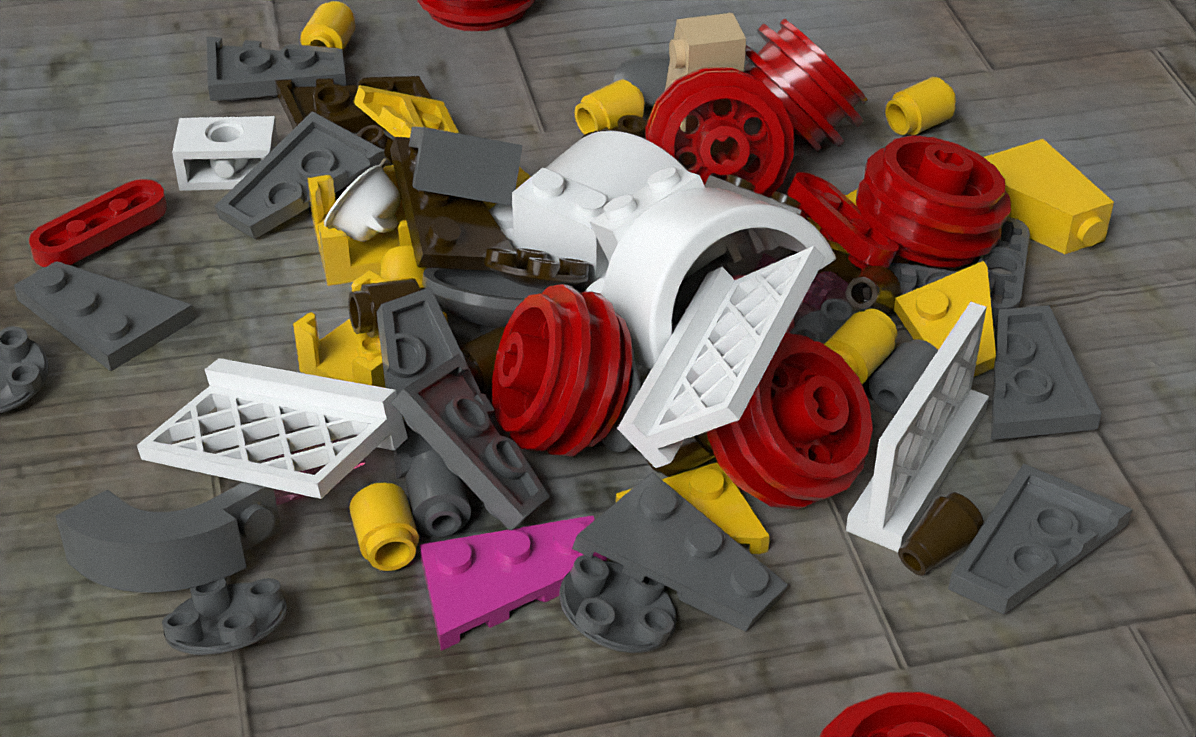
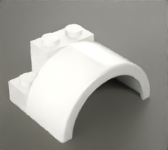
[489,131,687,290]
[586,167,836,370]

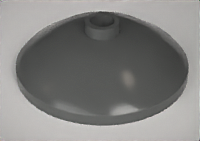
[422,268,580,334]

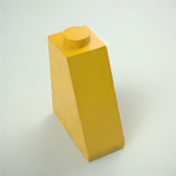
[984,138,1114,254]

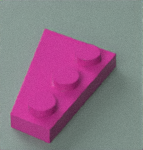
[420,515,607,651]

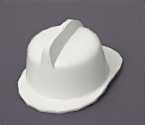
[324,158,401,242]

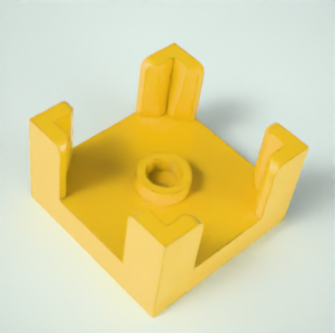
[307,165,412,286]
[293,270,448,388]

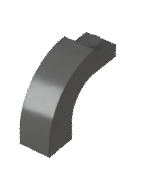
[55,482,282,592]

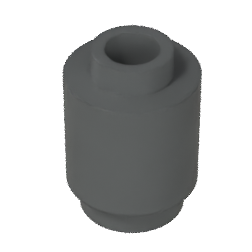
[869,339,938,415]
[406,451,471,536]

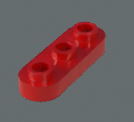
[787,172,899,269]
[29,179,167,267]

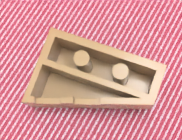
[665,13,746,165]

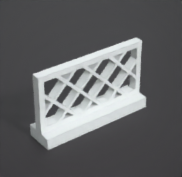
[617,246,825,468]
[846,302,989,552]
[137,358,407,499]

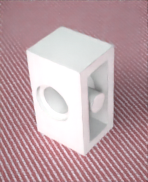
[172,116,279,191]

